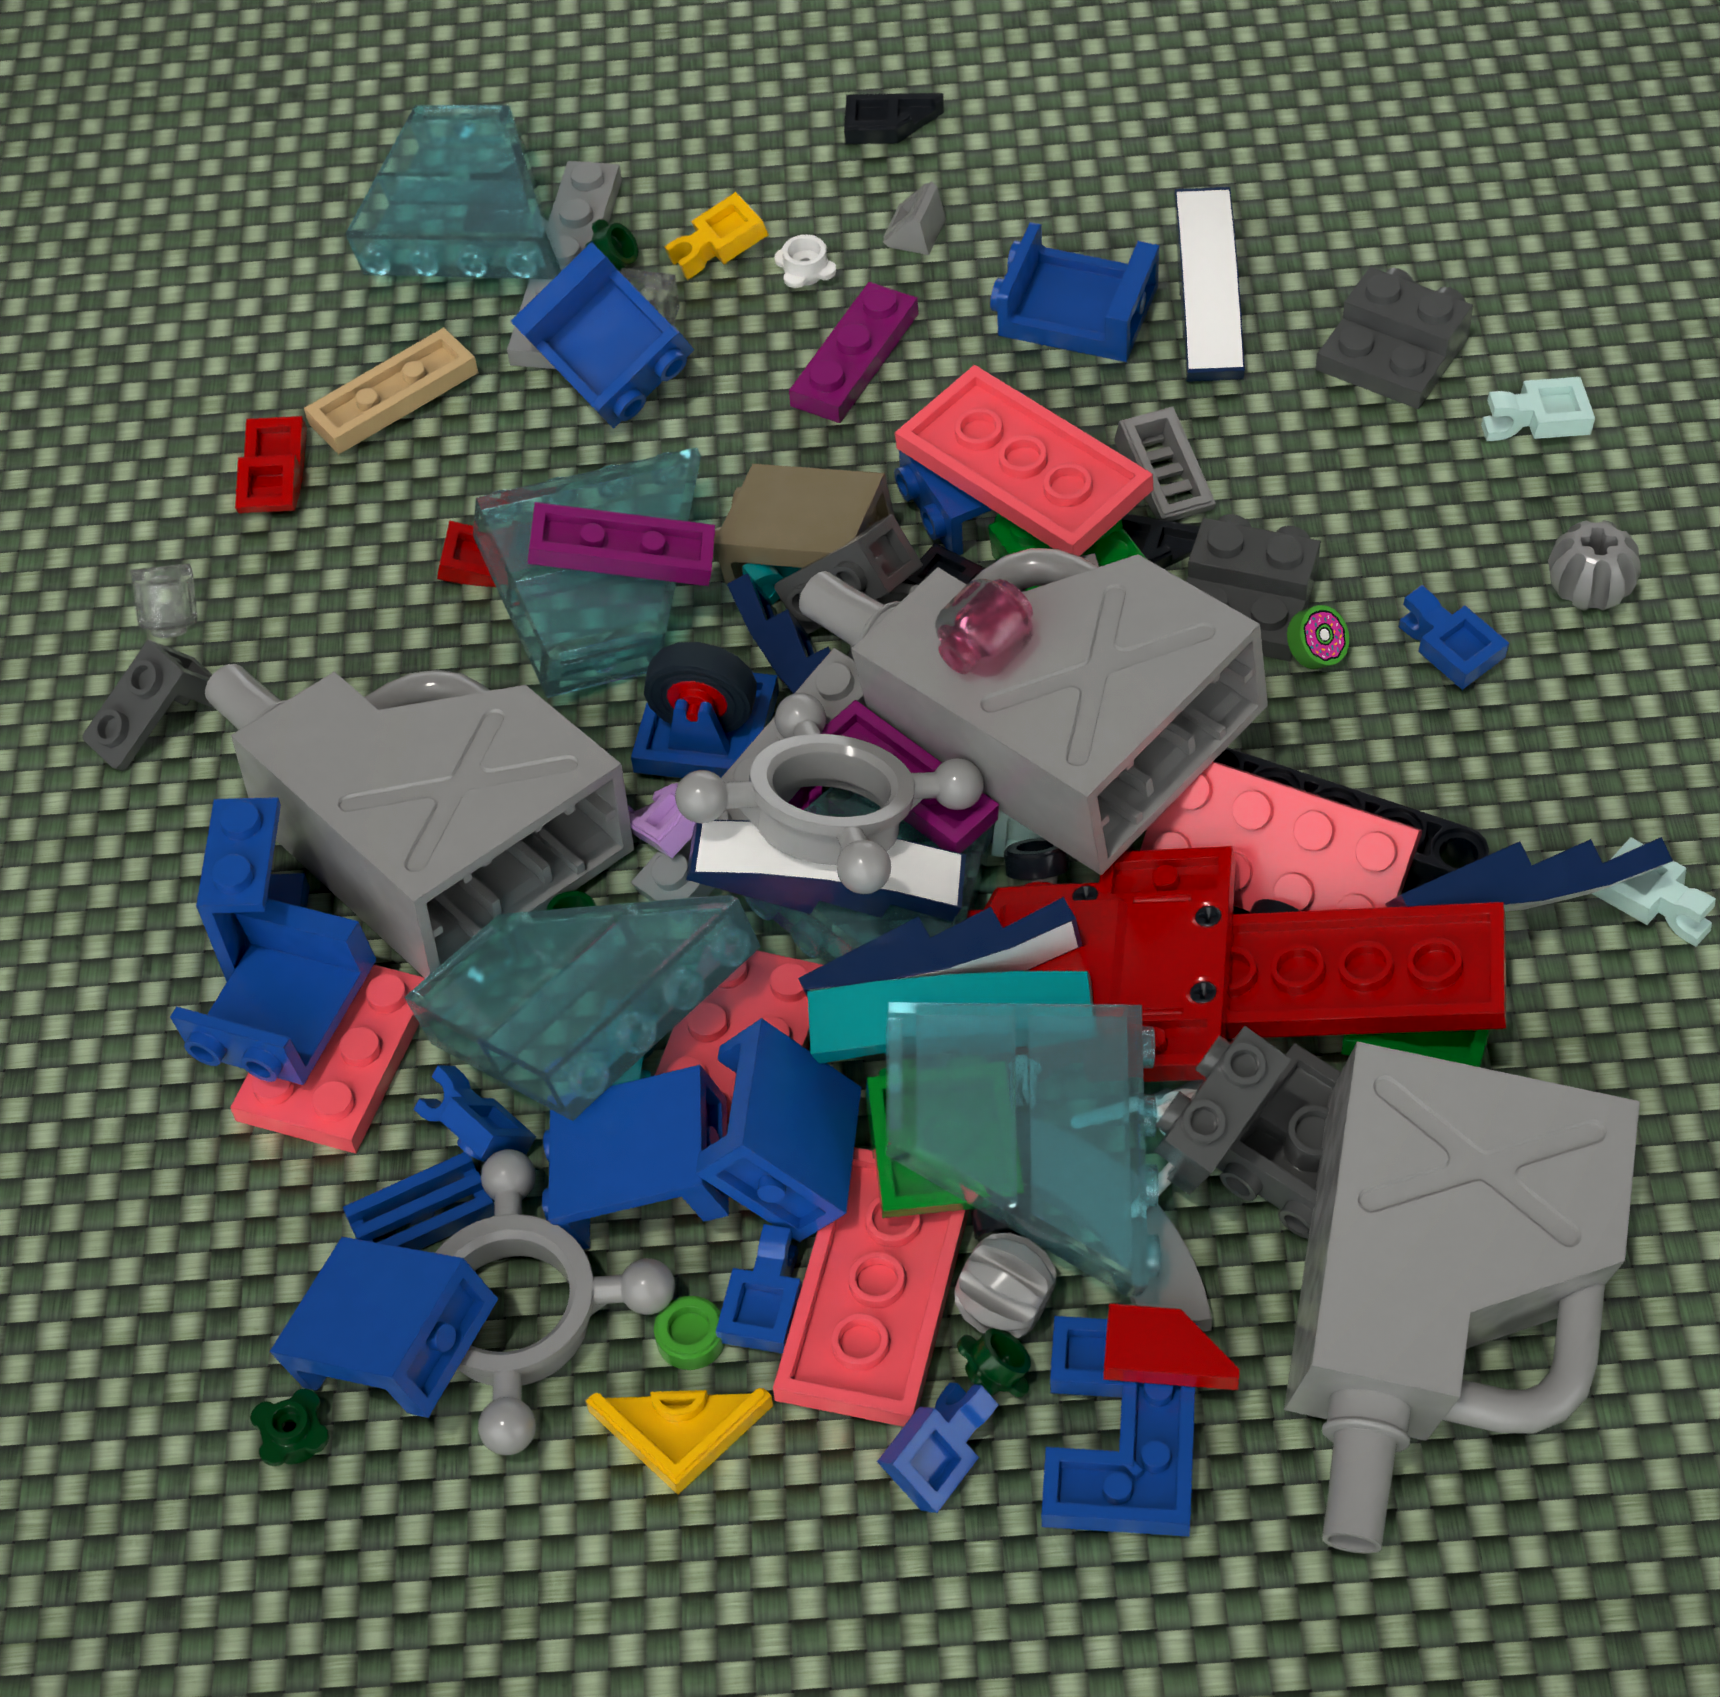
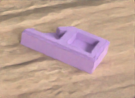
[628,783,695,858]

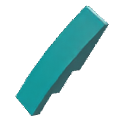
[807,971,1097,1064]

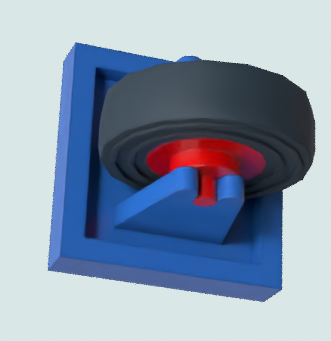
[631,642,779,778]

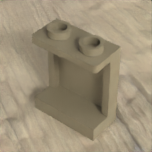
[713,464,895,584]

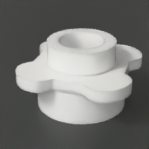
[775,234,836,288]

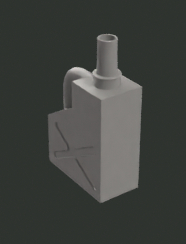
[799,548,1268,875]
[205,664,634,986]
[1284,1041,1640,1553]

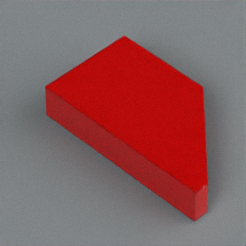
[1104,1303,1240,1390]

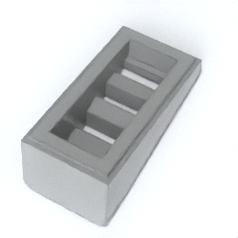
[1114,406,1216,521]

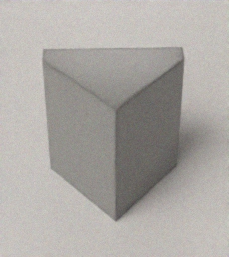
[883,181,946,255]

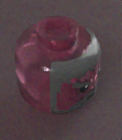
[935,579,1034,677]

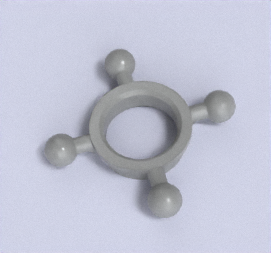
[675,693,984,894]
[435,1149,675,1455]

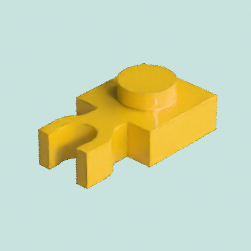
[664,192,768,280]

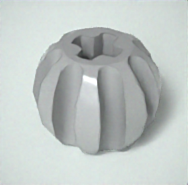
[1548,520,1641,611]
[955,1233,1056,1339]

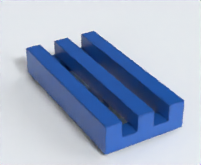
[343,1152,494,1250]

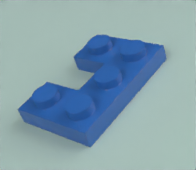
[1041,1316,1197,1537]

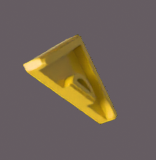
[585,1388,773,1495]

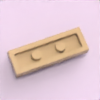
[304,327,478,455]

